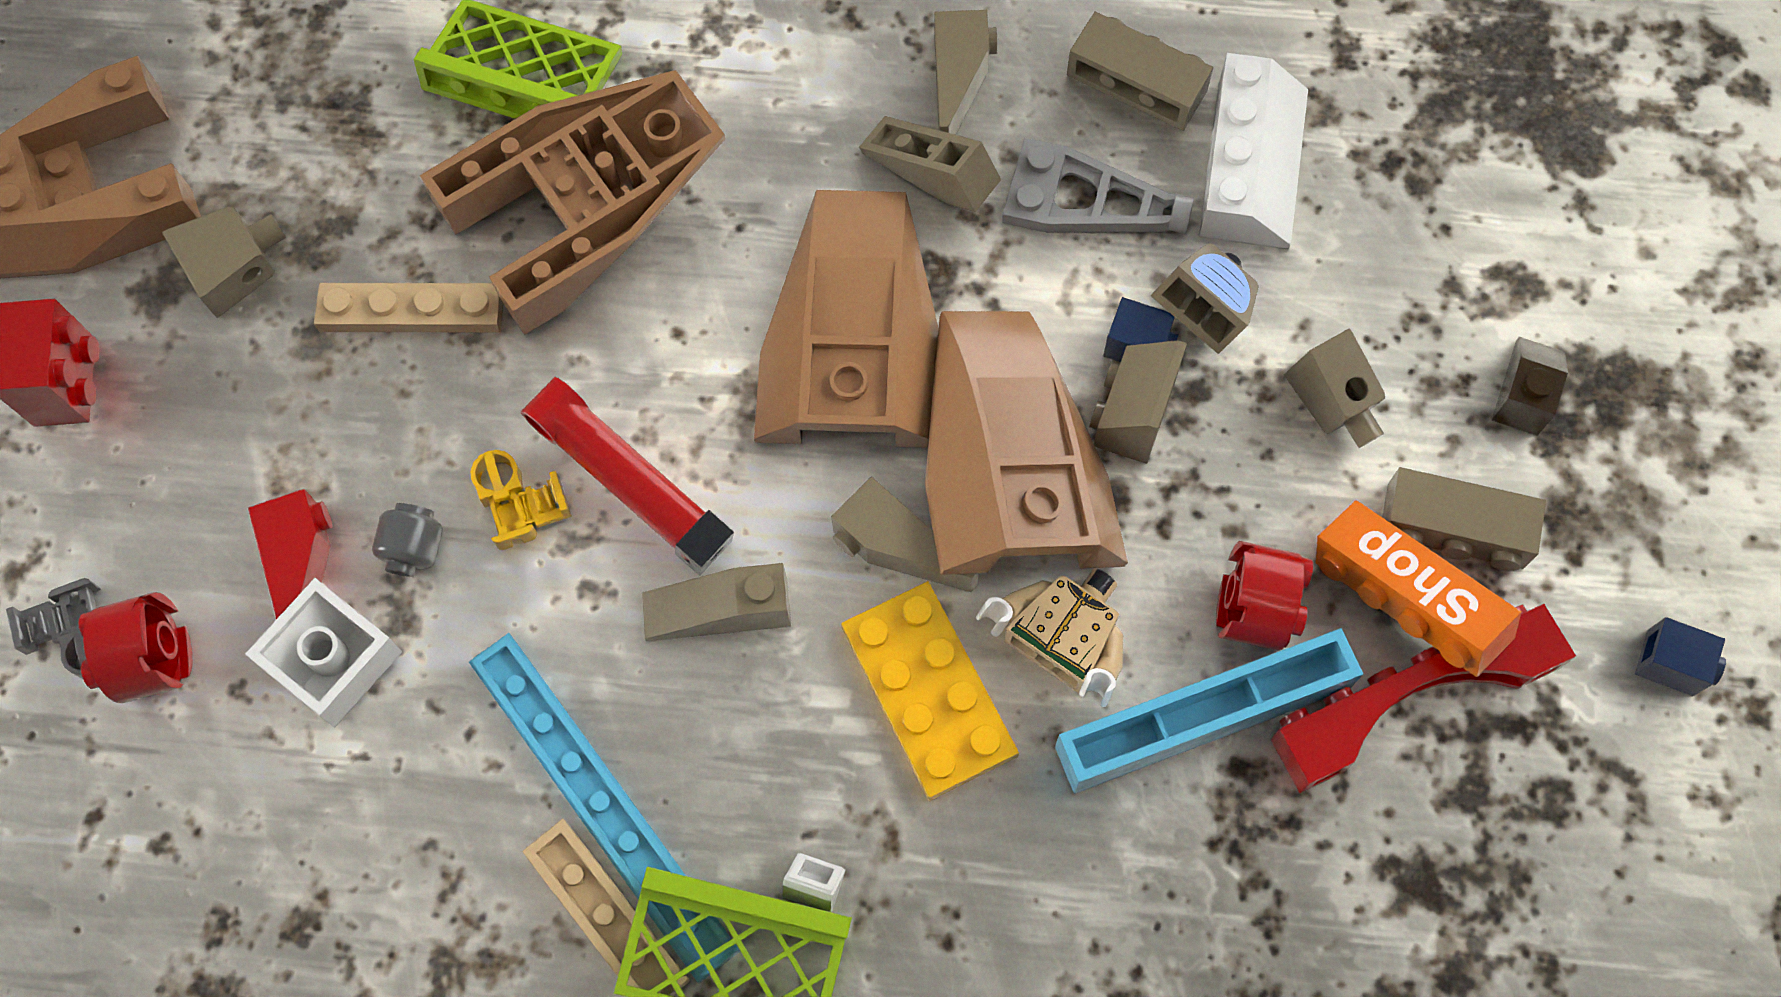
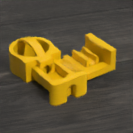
[470,450,572,550]

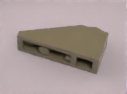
[934,10,997,135]
[859,116,1001,212]
[831,476,979,592]
[642,563,791,641]

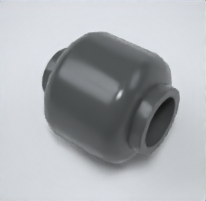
[372,503,443,577]

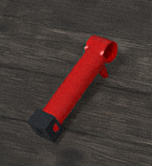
[521,377,734,576]

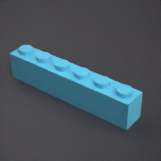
[1055,628,1363,794]

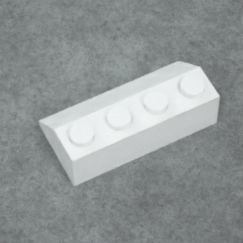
[1199,53,1308,249]

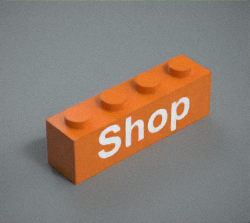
[1315,500,1521,677]

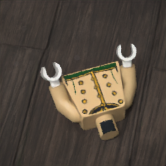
[976,568,1124,707]

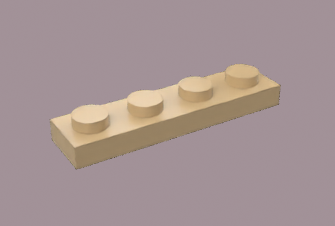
[314,283,503,333]
[522,819,690,996]

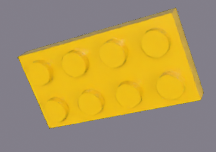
[841,581,1019,801]

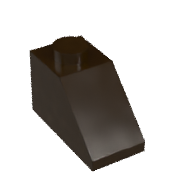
[1492,337,1568,436]

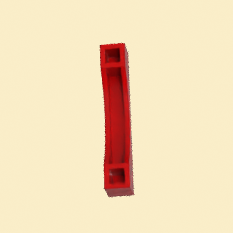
[1271,604,1576,793]

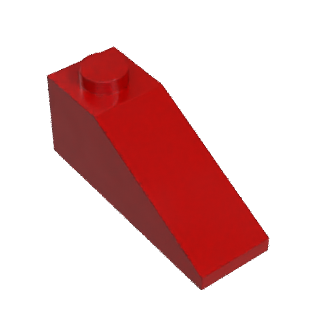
[248,489,332,619]

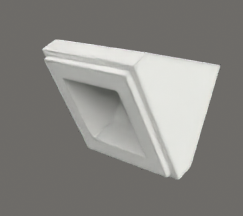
[782,853,846,912]

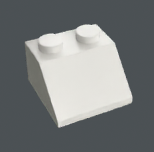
[245,578,402,727]

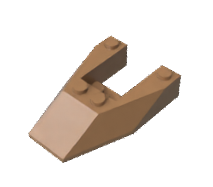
[0,56,201,279]
[419,70,726,335]

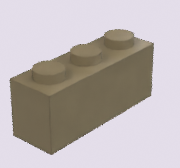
[1067,11,1214,131]
[1382,467,1546,571]

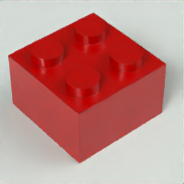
[0,298,100,427]

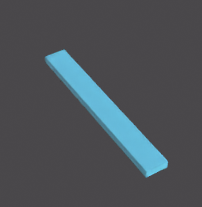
[469,633,740,983]

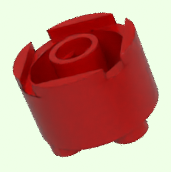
[1216,541,1313,651]
[78,592,193,704]

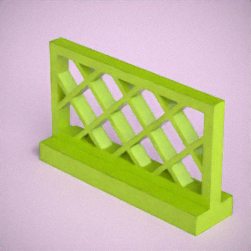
[413,0,622,119]
[613,867,852,997]

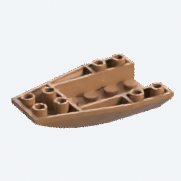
[754,190,939,448]
[925,311,1128,575]

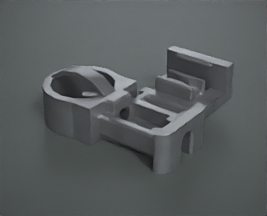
[6,578,101,679]

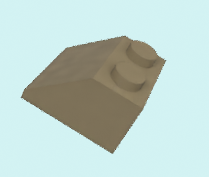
[1089,341,1187,464]

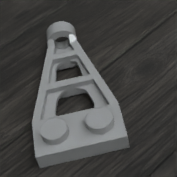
[1002,138,1194,234]

